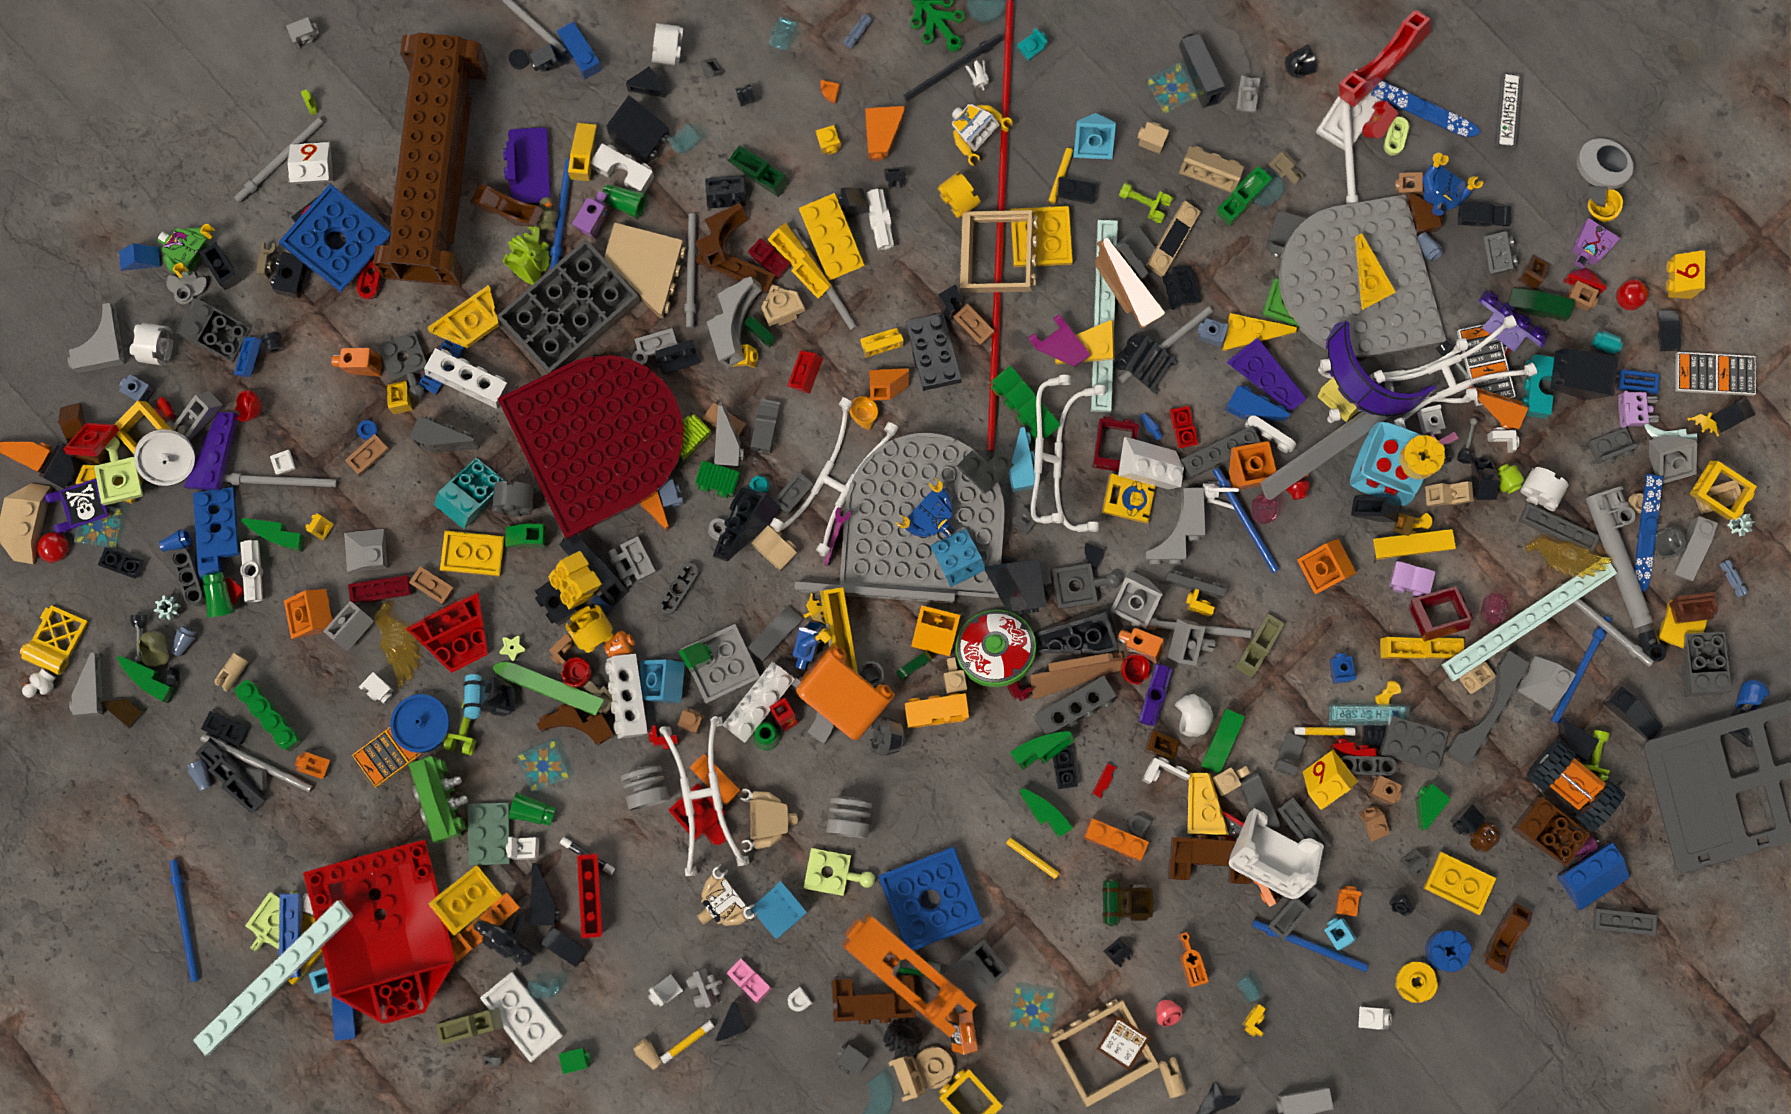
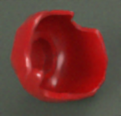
[1616,279,1649,311]
[234,390,262,422]
[37,532,69,564]
[1120,653,1150,685]
[561,657,592,688]

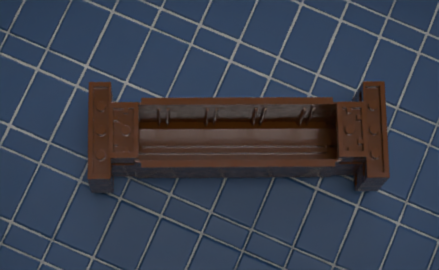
[373,33,488,286]

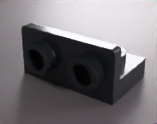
[705,175,746,209]
[1162,265,1201,310]
[655,340,699,375]

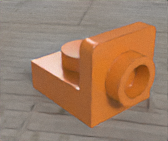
[295,751,330,779]
[1335,886,1362,917]

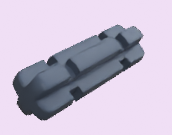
[844,14,872,49]
[1720,559,1748,597]

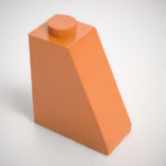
[865,106,904,161]

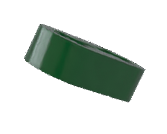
[743,316,777,348]
[896,651,933,680]

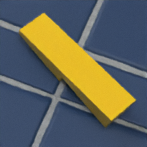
[767,222,831,299]
[1373,529,1456,560]
[1380,637,1464,659]

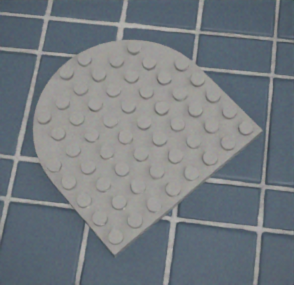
[1278,194,1446,358]
[839,433,1004,598]

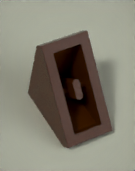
[1518,255,1550,290]
[58,403,86,443]
[1144,730,1180,761]

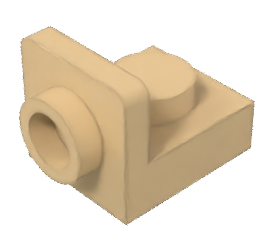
[1459,661,1496,694]

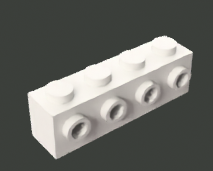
[723,662,795,743]

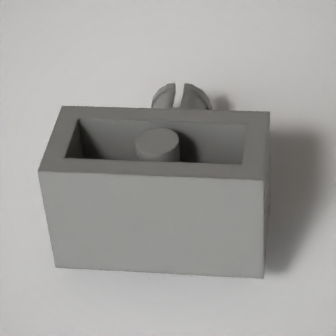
[1168,619,1215,666]

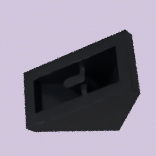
[626,66,666,98]
[1711,398,1756,433]
[715,1001,747,1042]

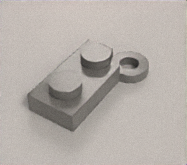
[632,328,677,365]

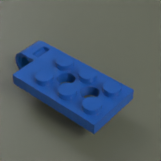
[193,487,239,581]

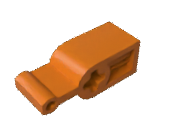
[689,754,741,806]
[1178,932,1209,987]

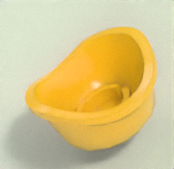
[1588,189,1623,222]

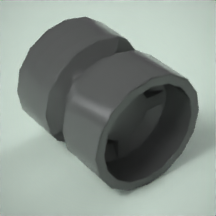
[858,661,884,688]

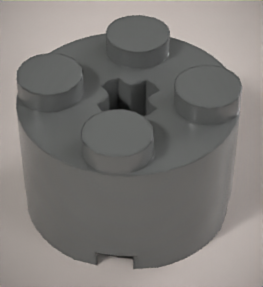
[492,481,534,517]

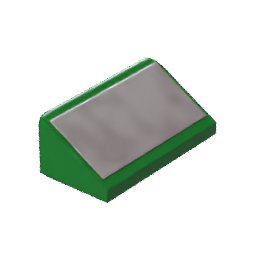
[899,958,941,977]

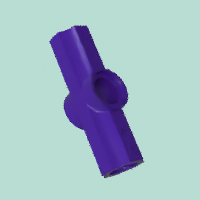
[1138,664,1172,727]

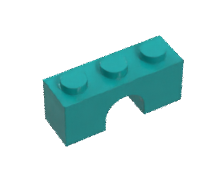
[1522,354,1554,419]

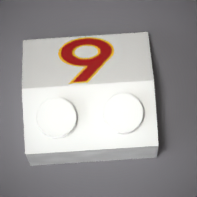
[288,142,333,184]

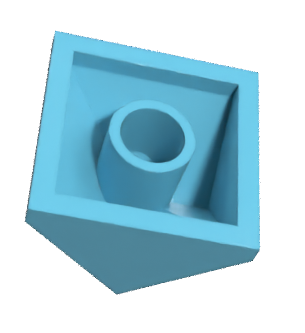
[1073,113,1116,159]

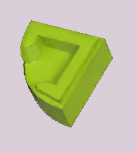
[301,89,318,116]

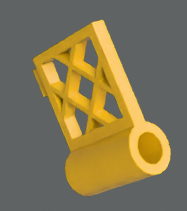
[20,605,89,675]

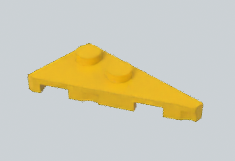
[1355,233,1396,310]
[1222,313,1297,351]

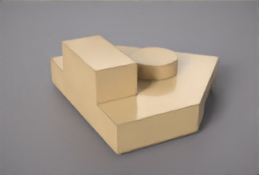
[761,284,805,326]

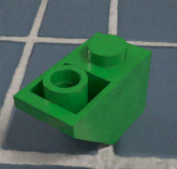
[505,524,546,548]

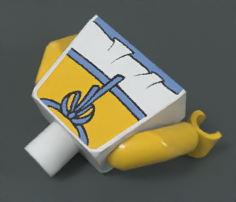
[952,104,1013,166]

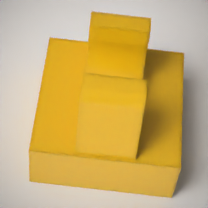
[305,514,334,541]

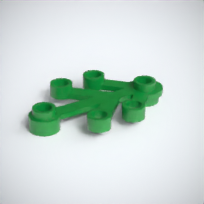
[910,0,964,53]

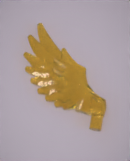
[1524,537,1613,579]
[374,602,420,687]

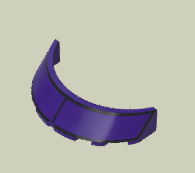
[1326,321,1437,417]

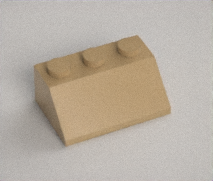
[1179,146,1244,192]

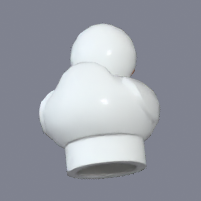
[22,668,56,698]

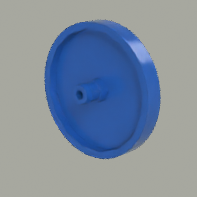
[390,694,450,753]

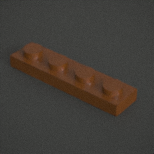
[696,253,775,294]

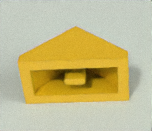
[387,381,413,414]

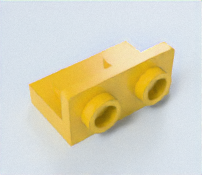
[860,328,904,358]

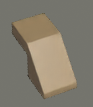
[1425,481,1474,506]

